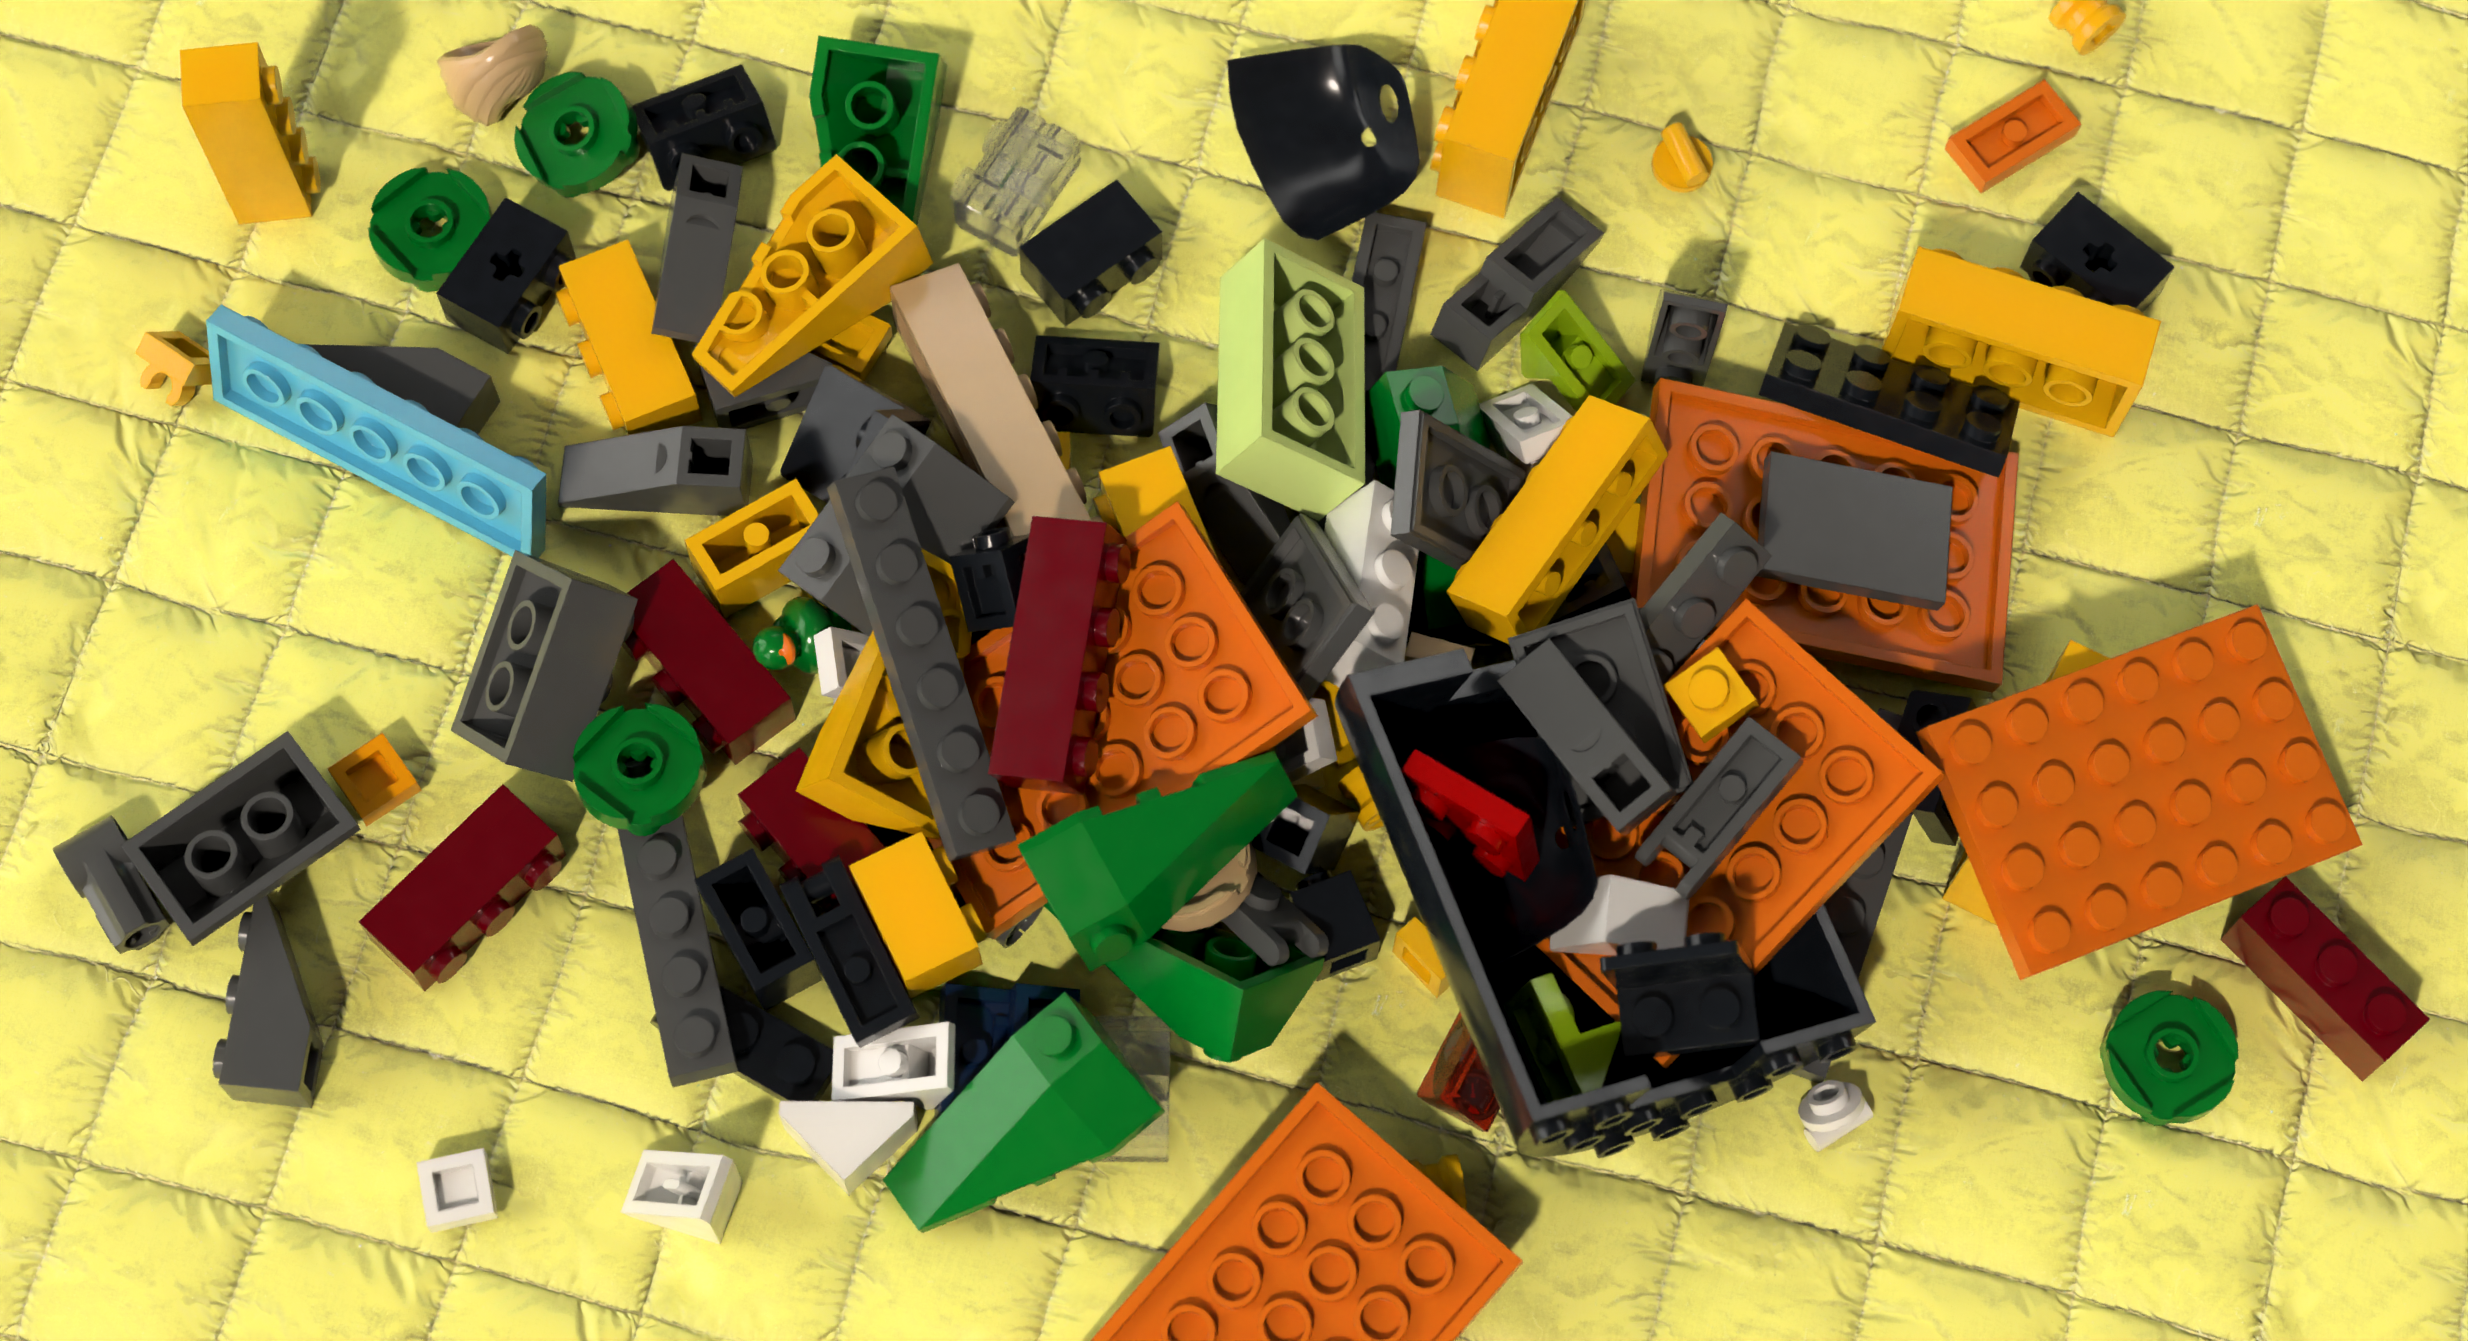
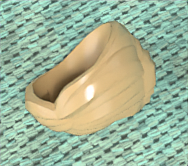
[437,24,548,127]

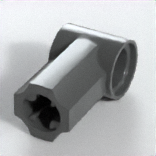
[53,815,170,954]

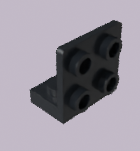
[780,365,932,503]
[1600,932,1762,1061]

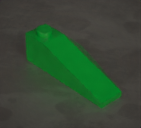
[809,36,947,225]
[1365,366,1490,634]
[1017,751,1298,972]
[1044,902,1325,1062]
[883,992,1166,1233]

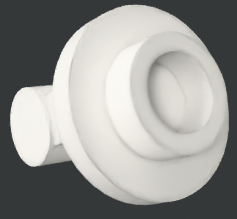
[1798,1080,1873,1152]

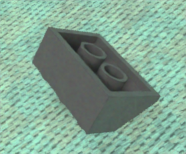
[778,414,1015,637]
[451,550,638,782]
[120,731,361,946]

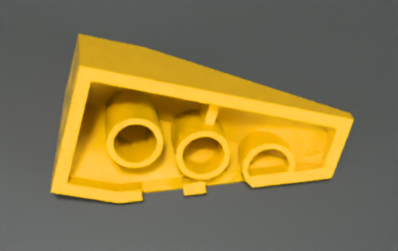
[692,154,933,397]
[796,548,972,839]

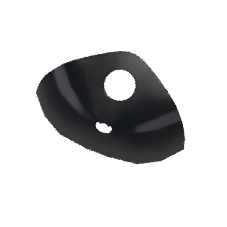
[1227,44,1420,240]
[1403,737,1597,972]

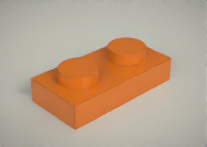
[1945,79,2081,194]

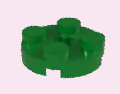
[514,72,640,198]
[368,167,492,292]
[573,703,707,836]
[2100,990,2238,1126]

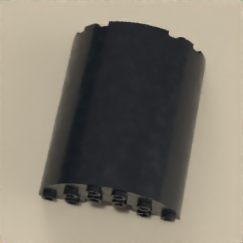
[1335,607,1876,1158]

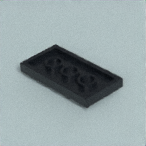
[1759,322,2020,478]

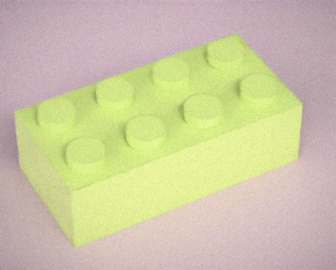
[1216,238,1365,521]

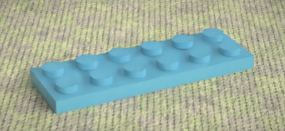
[206,305,546,558]

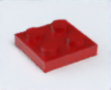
[1401,749,1540,882]

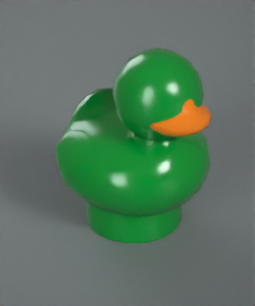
[752,597,852,673]

